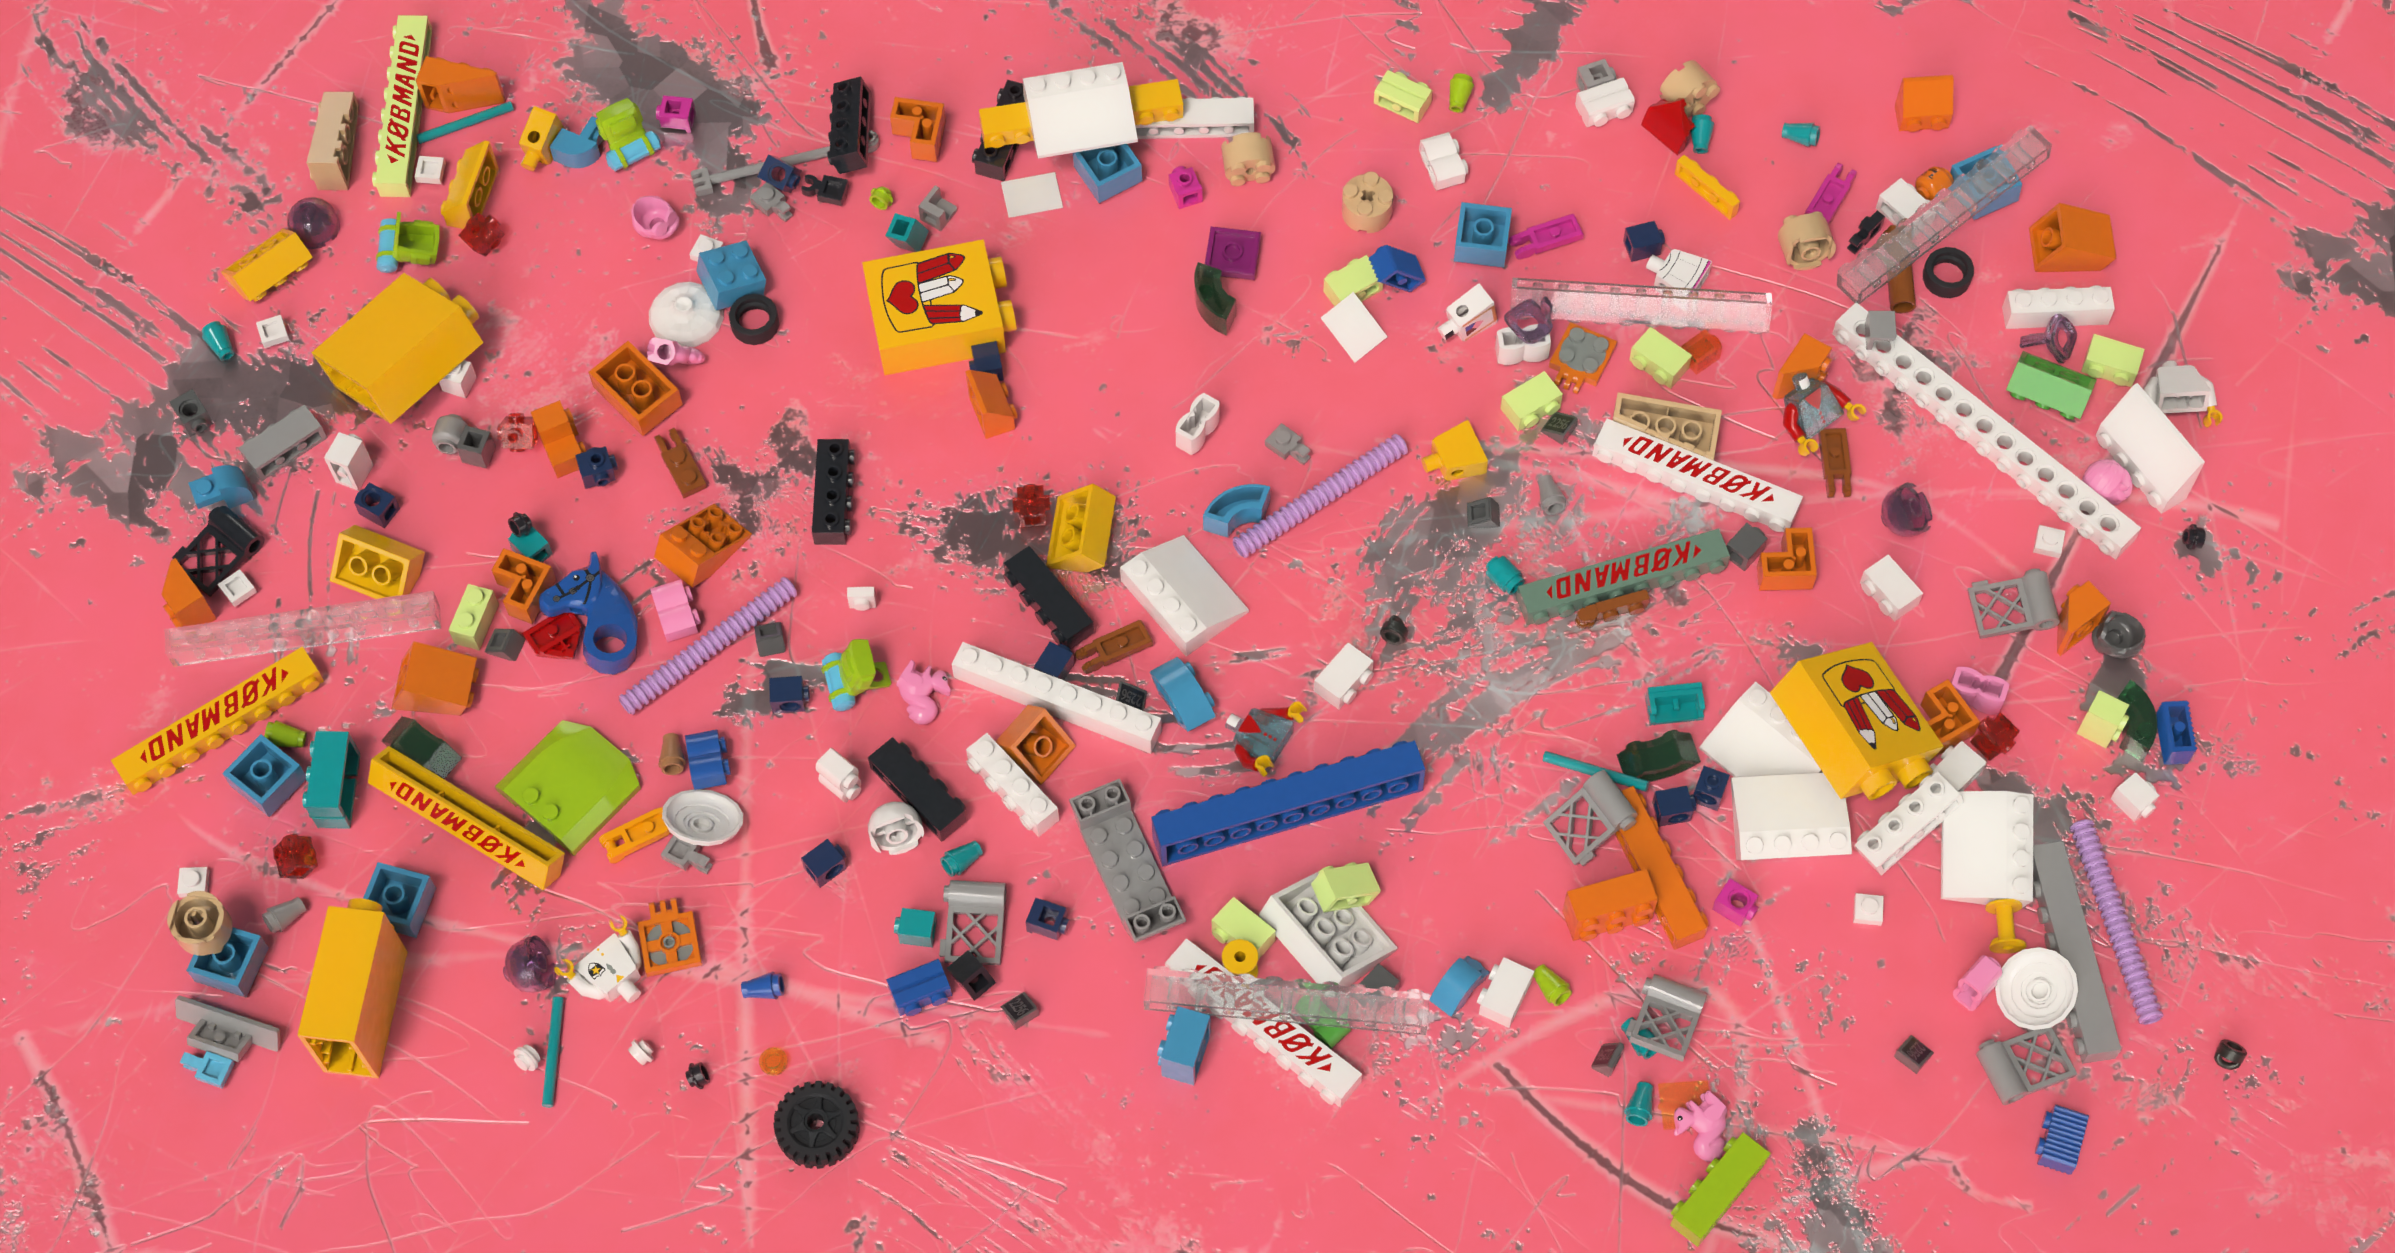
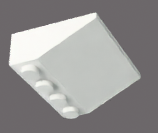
[1023,62,1138,159]
[2095,383,2205,514]
[1120,535,1249,656]
[1699,681,1823,777]
[1731,773,1852,860]
[1941,791,2034,908]
[1258,871,1398,998]

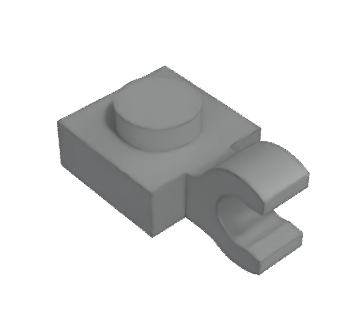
[749,182,793,222]
[1265,423,1311,465]
[661,835,713,874]

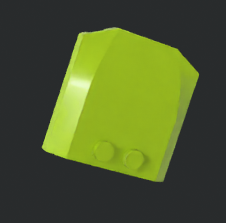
[495,720,641,856]

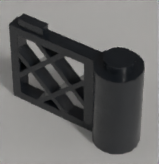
[172,506,265,597]

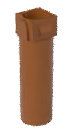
[1881,225,1916,314]

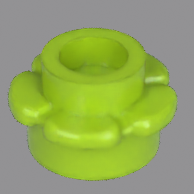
[869,187,894,210]

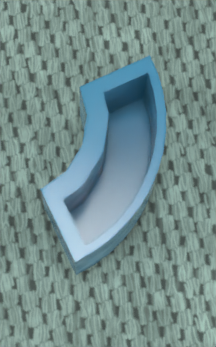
[1203,484,1270,538]
[1150,657,1216,732]

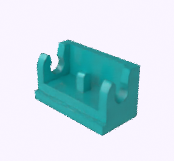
[1645,682,1705,726]

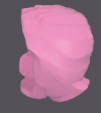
[631,196,680,240]
[2082,459,2132,505]

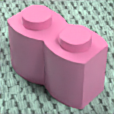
[650,579,701,642]
[1951,667,2010,715]
[1953,955,2002,1011]

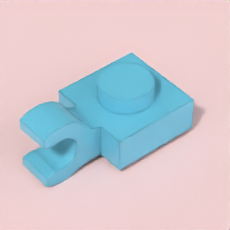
[180,1051,235,1089]

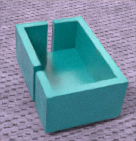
[302,731,361,829]

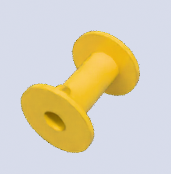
[1985,899,2026,954]
[1222,939,1258,986]

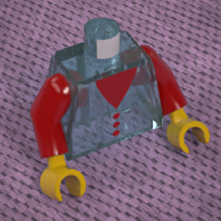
[1783,373,1866,456]
[1225,701,1307,777]

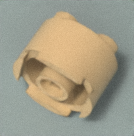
[1660,60,1720,118]
[1221,132,1275,186]
[1342,172,1393,233]
[1778,211,1836,270]
[167,891,233,956]

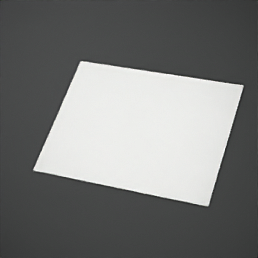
[1001,172,1063,218]
[1321,292,1388,363]

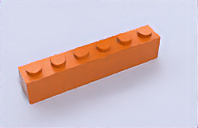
[1614,786,1709,950]

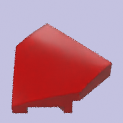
[1641,98,1695,155]
[522,613,583,659]

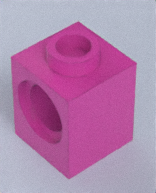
[1712,878,1759,927]

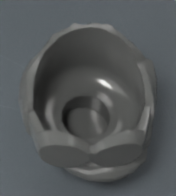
[2092,610,2146,659]

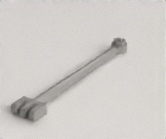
[690,130,880,196]

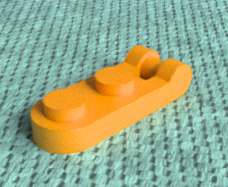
[599,807,670,864]

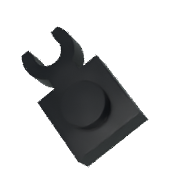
[801,175,849,206]
[1847,210,1885,254]

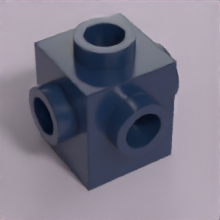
[575,446,618,489]

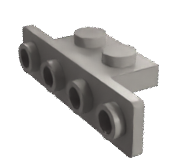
[175,995,281,1062]

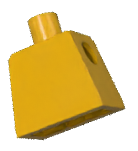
[519,106,565,171]
[1421,420,1488,481]

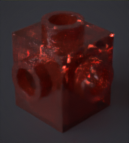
[458,213,505,257]
[497,413,538,452]
[1012,484,1051,527]
[1970,712,2020,761]
[273,834,318,879]

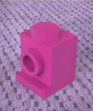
[656,95,696,133]
[1168,166,1203,209]

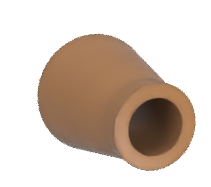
[658,733,686,775]

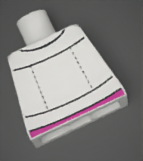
[1646,249,1712,311]

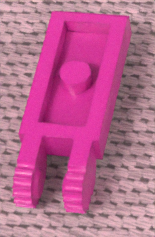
[1805,163,1857,225]
[1508,214,1584,260]

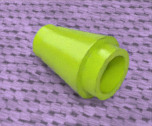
[1449,73,1474,113]
[264,720,307,748]
[1533,964,1572,1006]

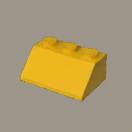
[441,141,499,232]
[221,228,313,301]
[1046,484,1116,573]
[330,525,425,608]

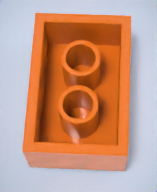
[588,341,683,436]
[1562,869,1658,941]

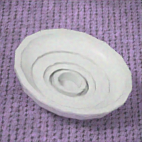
[649,282,724,347]
[662,789,743,846]
[1995,947,2079,1030]

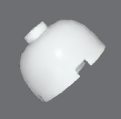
[868,802,924,855]

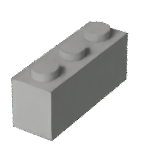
[238,404,327,482]

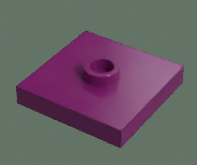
[1204,226,1261,280]

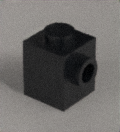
[947,950,996,1001]

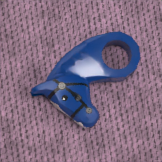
[539,552,638,675]

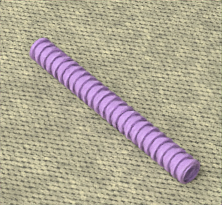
[1233,434,1408,558]
[618,577,797,715]
[2069,819,2164,1025]

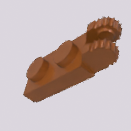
[654,428,707,498]
[1818,428,1852,498]
[1575,590,1650,629]
[1075,620,1153,674]

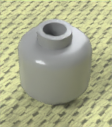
[432,414,468,454]

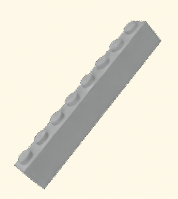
[2033,841,2121,1064]

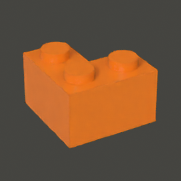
[890,97,946,162]
[531,400,586,479]
[1757,527,1817,591]
[491,548,556,624]
[1920,679,1980,759]

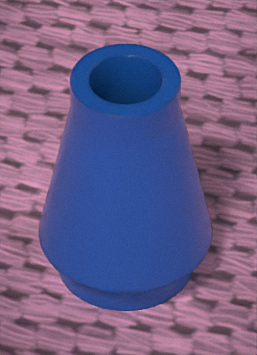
[741,972,784,999]

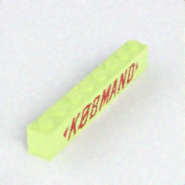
[372,15,432,197]

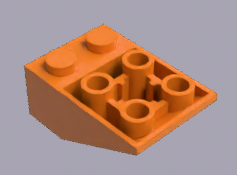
[415,56,506,114]
[654,504,752,588]

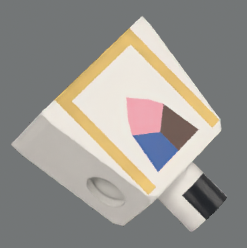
[1437,283,1498,341]

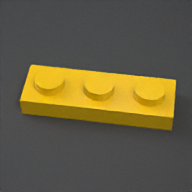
[1675,155,1740,220]

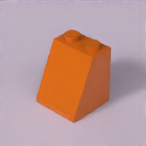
[2029,203,2116,272]
[391,641,479,716]

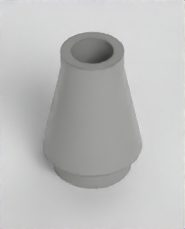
[1537,475,1566,515]
[262,897,306,934]

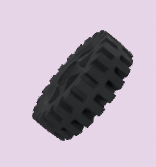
[773,1081,860,1169]

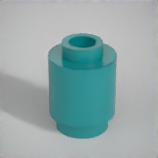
[1486,556,1525,595]

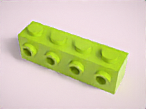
[1670,1132,1771,1247]

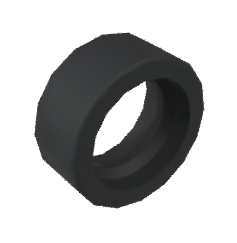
[1922,247,1974,298]
[729,294,779,345]

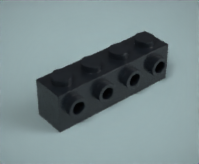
[827,76,871,174]
[972,80,1025,181]
[812,439,856,545]
[1003,546,1094,649]
[868,737,966,842]

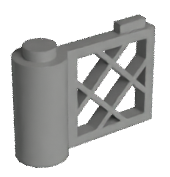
[1967,569,2060,639]
[1543,770,1638,866]
[939,880,1006,965]
[1625,974,1707,1062]
[1976,1027,2077,1105]

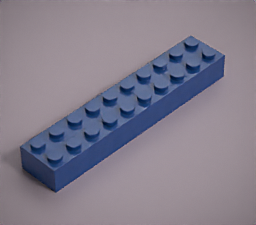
[1151,740,1425,867]

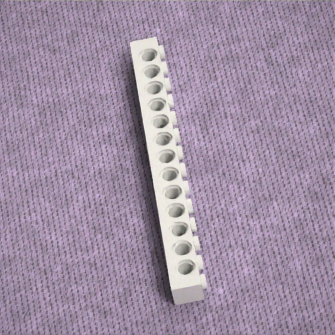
[1832,302,2141,560]

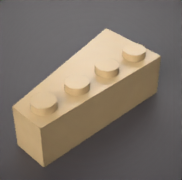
[306,92,359,190]
[1612,392,1722,460]

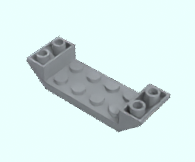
[1069,779,1186,943]

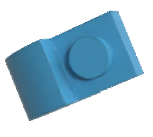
[549,116,603,168]
[188,465,254,509]
[1429,956,1490,1017]

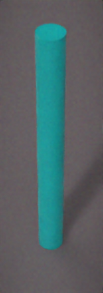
[416,101,514,144]
[1543,751,1649,792]
[542,997,564,1108]

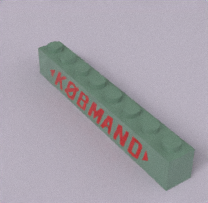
[1516,529,1730,625]

